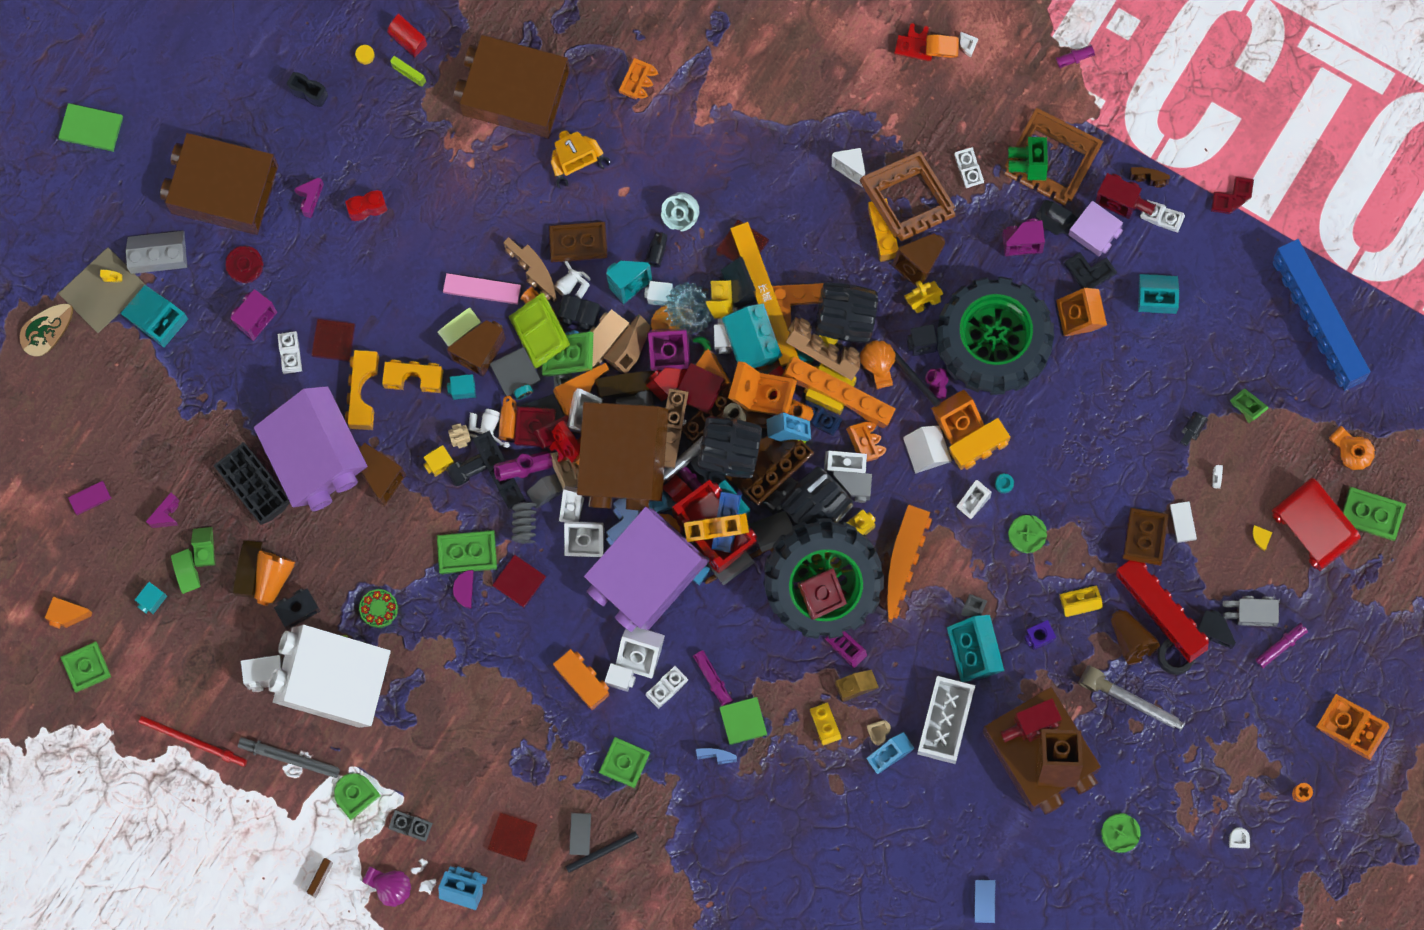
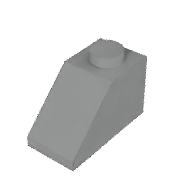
[833,471,872,503]

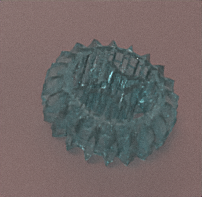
[664,283,712,334]

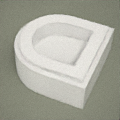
[1229,828,1250,848]

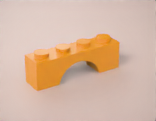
[345,350,379,430]

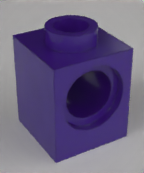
[1024,620,1056,650]

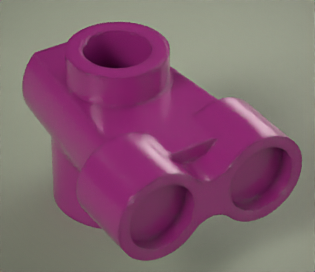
[925,368,948,399]

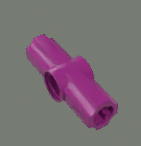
[494,451,553,481]

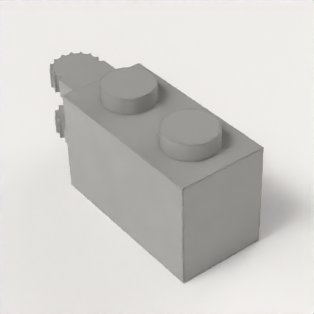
[1223,596,1279,626]

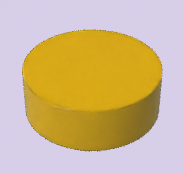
[355,45,375,65]

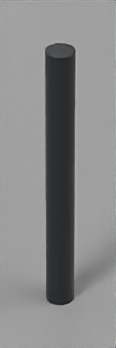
[893,349,941,407]
[565,831,639,873]

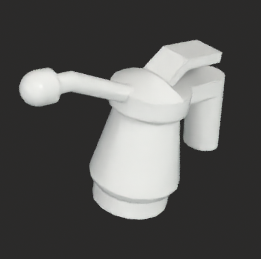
[554,261,591,299]
[468,409,510,448]

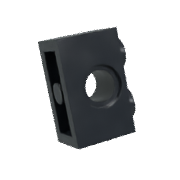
[907,324,937,356]
[274,588,321,631]

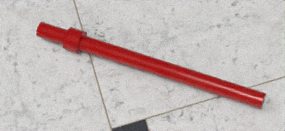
[139,716,247,767]

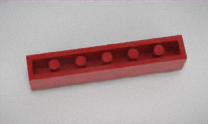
[1116,560,1209,663]

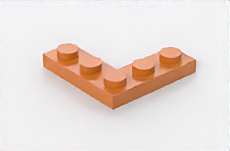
[772,283,824,333]

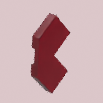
[1211,176,1254,214]

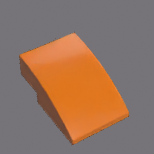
[1316,694,1390,760]

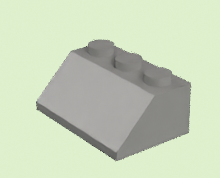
[126,231,187,274]

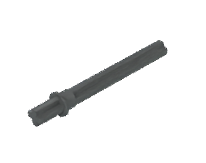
[238,737,340,778]

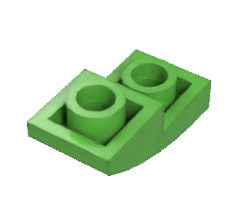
[171,549,201,594]

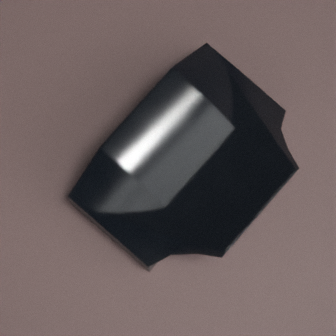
[1035,200,1078,236]

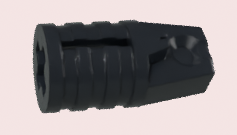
[644,232,667,268]
[1180,411,1208,447]

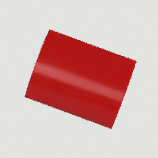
[387,13,427,58]

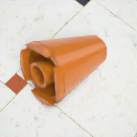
[254,551,295,606]

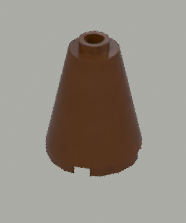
[1111,610,1160,665]

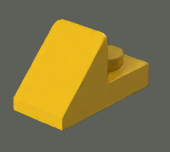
[706,280,733,319]

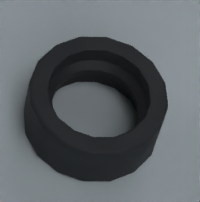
[1158,638,1195,675]

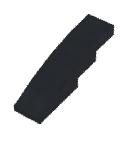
[473,430,526,510]

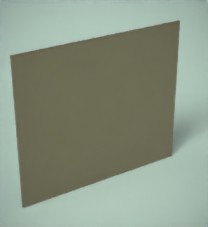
[58,248,145,333]

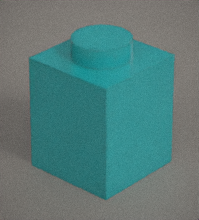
[447,374,476,400]
[135,582,167,614]

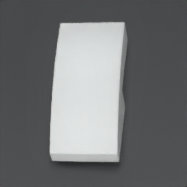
[954,147,984,188]
[1140,200,1185,233]
[278,331,302,374]
[646,666,688,709]

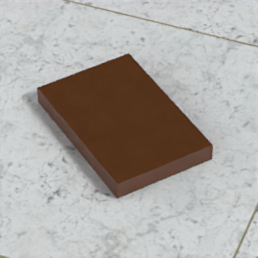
[549,222,608,262]
[1123,508,1169,566]

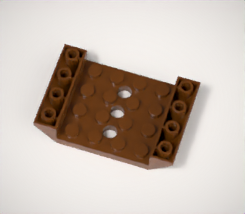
[682,381,814,505]

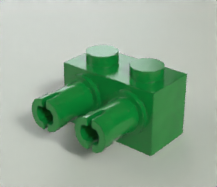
[1008,137,1048,181]

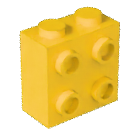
[804,363,857,415]

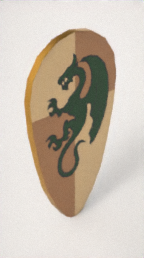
[20,304,73,356]

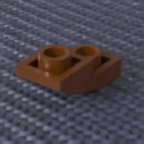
[1129,167,1170,188]

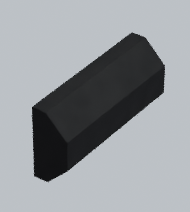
[213,442,290,525]

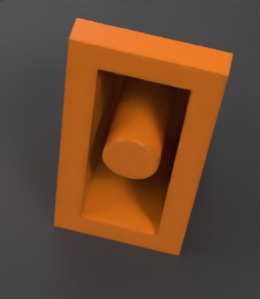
[45,597,92,629]

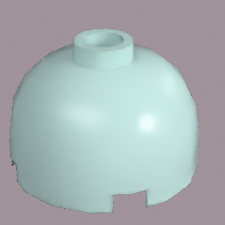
[661,192,700,231]

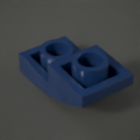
[800,400,842,436]

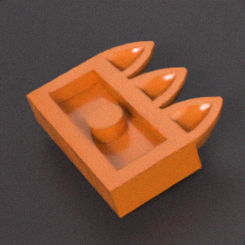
[619,58,658,100]
[846,422,886,462]

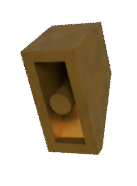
[836,670,879,702]

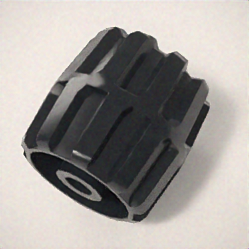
[815,282,878,343]
[698,416,762,478]
[779,466,854,524]

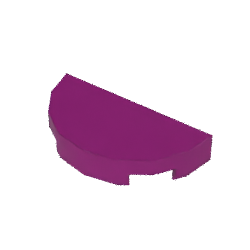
[453,570,474,609]

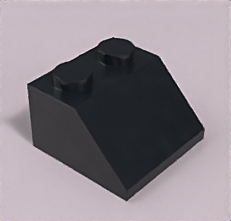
[718,257,756,309]

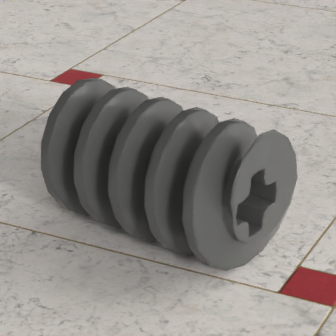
[512,502,537,544]

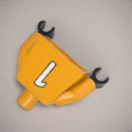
[551,131,610,189]

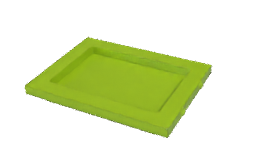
[509,293,570,369]

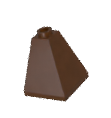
[891,233,945,288]

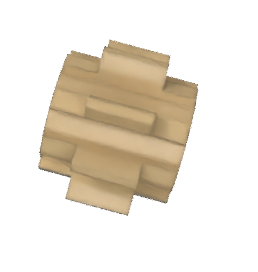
[448,423,471,448]

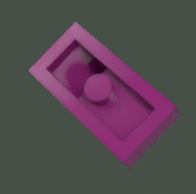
[294,178,324,218]
[146,493,179,528]

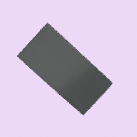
[388,810,433,842]
[569,812,591,855]

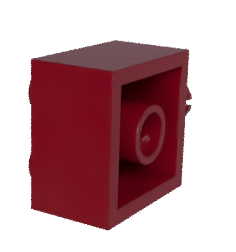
[1095,173,1156,219]
[1000,698,1062,743]

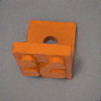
[728,361,797,415]

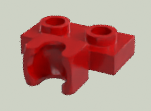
[894,23,932,62]
[550,421,580,463]

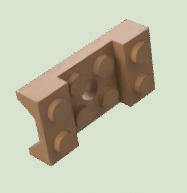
[786,317,861,381]

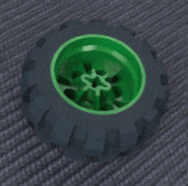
[936,276,1054,395]
[763,519,884,639]

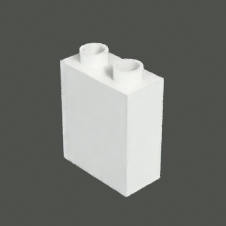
[269,625,390,728]

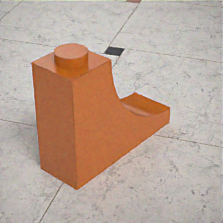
[553,363,609,417]

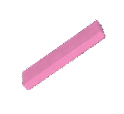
[443,273,521,305]

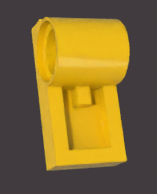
[810,702,841,746]

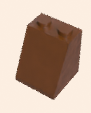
[447,320,506,377]
[358,443,406,507]
[1036,729,1083,787]

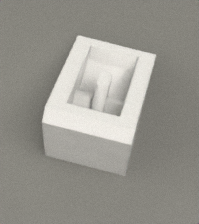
[957,480,991,519]

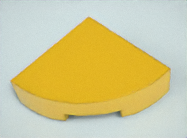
[100,270,123,282]
[1252,525,1273,551]

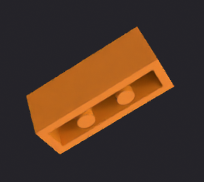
[553,649,610,710]

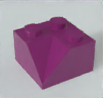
[1002,219,1045,256]
[230,289,277,341]
[648,329,691,371]

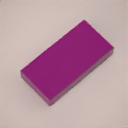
[68,481,112,515]

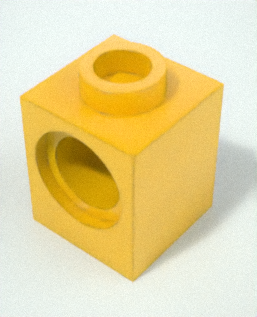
[423,445,454,477]

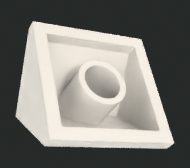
[832,148,865,187]
[567,388,603,433]
[903,426,952,474]
[564,521,605,557]

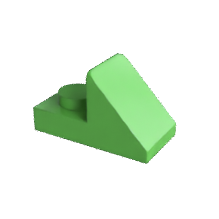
[1230,388,1269,423]
[191,527,215,567]

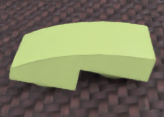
[438,308,481,346]

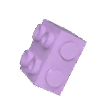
[1069,201,1123,257]

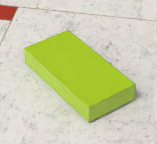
[390,56,426,87]

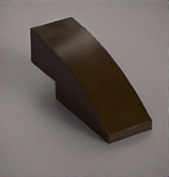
[595,371,655,398]
[233,540,263,598]

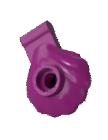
[362,866,411,907]

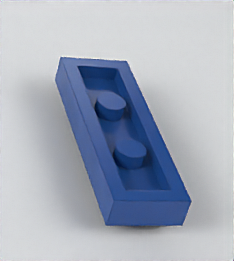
[712,492,742,553]

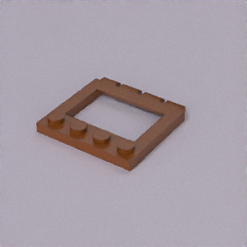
[1005,108,1103,206]
[859,151,955,241]

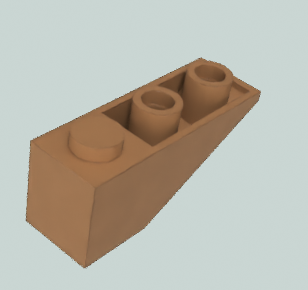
[603,314,651,374]

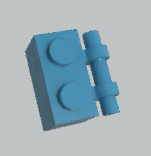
[438,866,487,910]

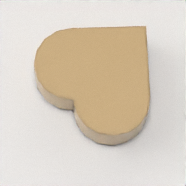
[866,720,891,746]

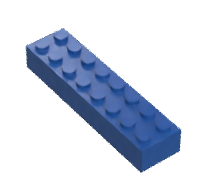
[1273,239,1371,391]

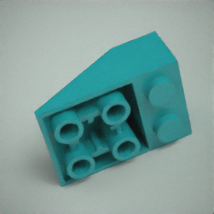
[120,285,188,348]

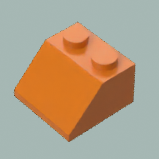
[1056,288,1107,336]
[931,389,985,445]

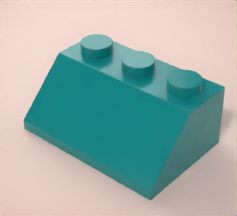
[606,261,652,305]
[722,303,782,368]
[947,615,1004,683]

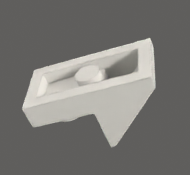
[559,486,584,522]

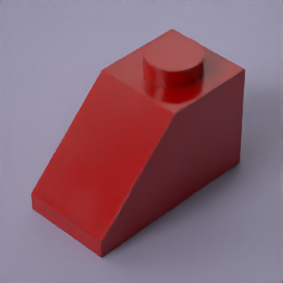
[646,368,688,402]

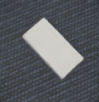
[1170,502,1197,543]

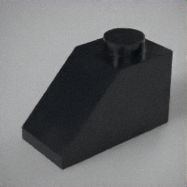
[1198,610,1236,649]

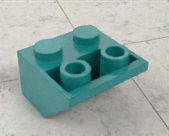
[1138,274,1179,314]

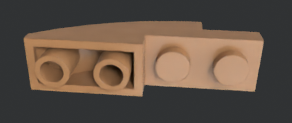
[504,237,557,302]
[664,389,688,469]

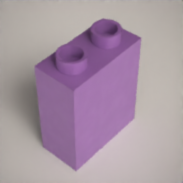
[254,386,368,511]
[584,507,710,632]

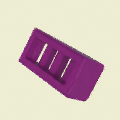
[825,631,867,668]

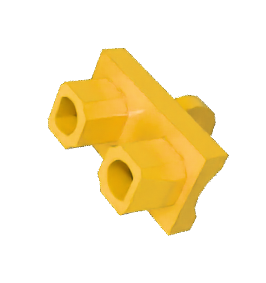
[904,280,943,313]

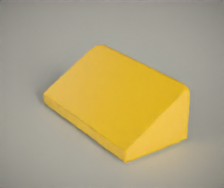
[1059,586,1103,617]

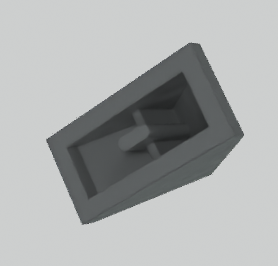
[527,474,563,509]

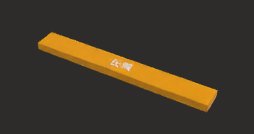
[730,222,799,367]

